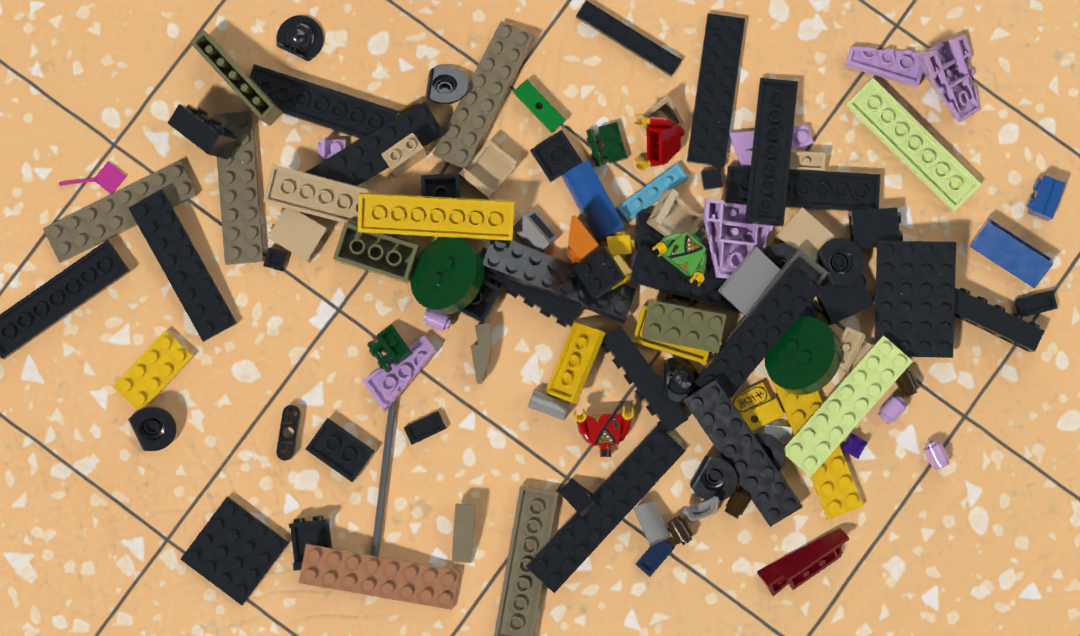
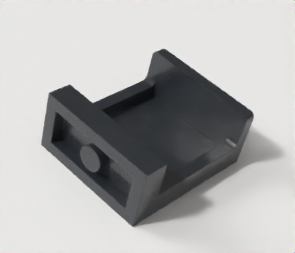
[848,207,903,249]
[816,273,875,325]
[289,515,333,571]

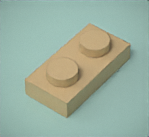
[789,150,826,171]

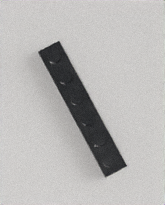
[576,0,682,77]

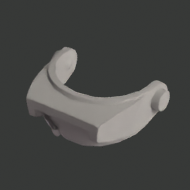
[682,496,720,522]

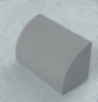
[513,209,559,252]
[527,389,570,421]
[634,501,671,546]

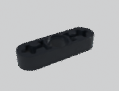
[276,405,301,461]

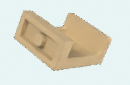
[382,133,427,177]
[459,139,518,200]
[646,189,705,236]
[774,207,837,264]
[267,208,329,263]
[839,327,874,376]

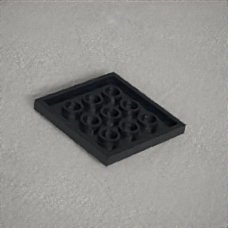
[180,496,289,605]

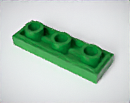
[513,79,566,133]

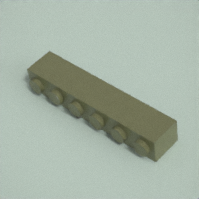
[190,30,283,126]

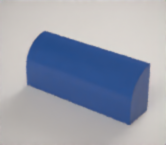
[561,160,625,243]
[970,217,1053,289]

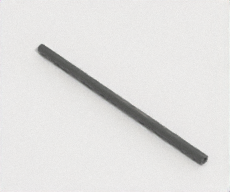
[371,399,397,556]

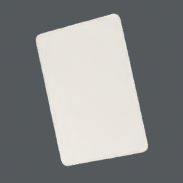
[764,425,792,445]

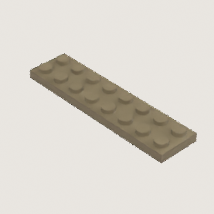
[433,21,535,170]
[213,111,264,265]
[43,160,198,263]
[494,486,558,636]

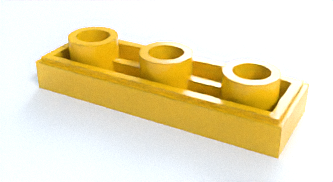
[741,398,785,431]

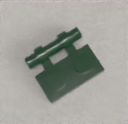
[586,122,627,167]
[367,324,413,373]

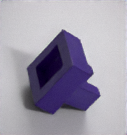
[841,433,868,459]

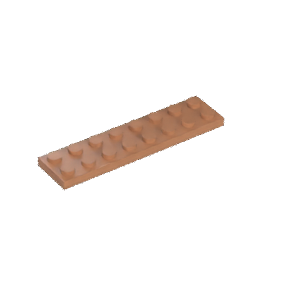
[298,544,460,610]

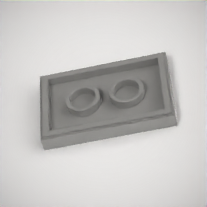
[718,246,780,315]

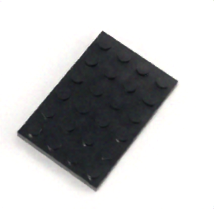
[874,241,956,358]

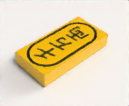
[730,382,771,414]

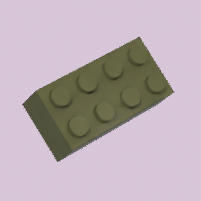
[333,222,420,284]
[641,298,726,353]

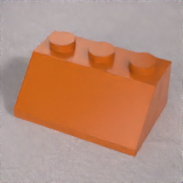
[567,214,599,264]

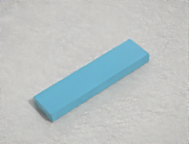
[616,163,689,223]

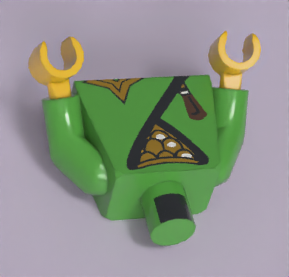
[652,228,707,287]

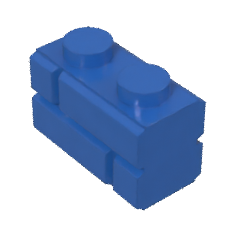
[1026,175,1066,221]

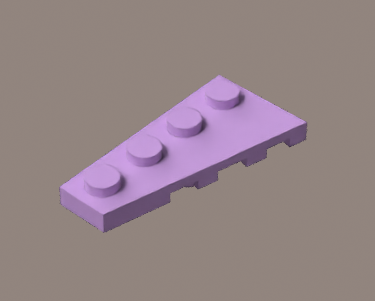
[845,46,924,88]
[729,125,814,167]
[362,335,437,411]

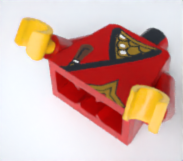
[634,113,685,171]
[574,406,634,457]

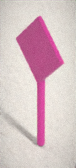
[59,161,127,194]

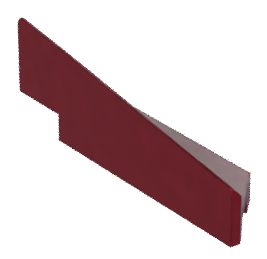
[757,528,849,596]

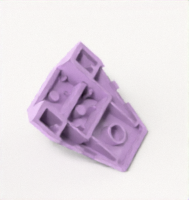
[917,34,980,123]
[703,198,773,279]

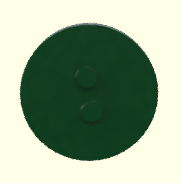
[410,237,484,315]
[765,317,842,395]

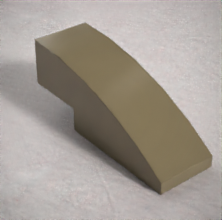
[471,323,492,384]
[452,503,475,563]

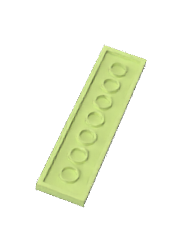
[845,78,982,212]
[784,335,913,477]

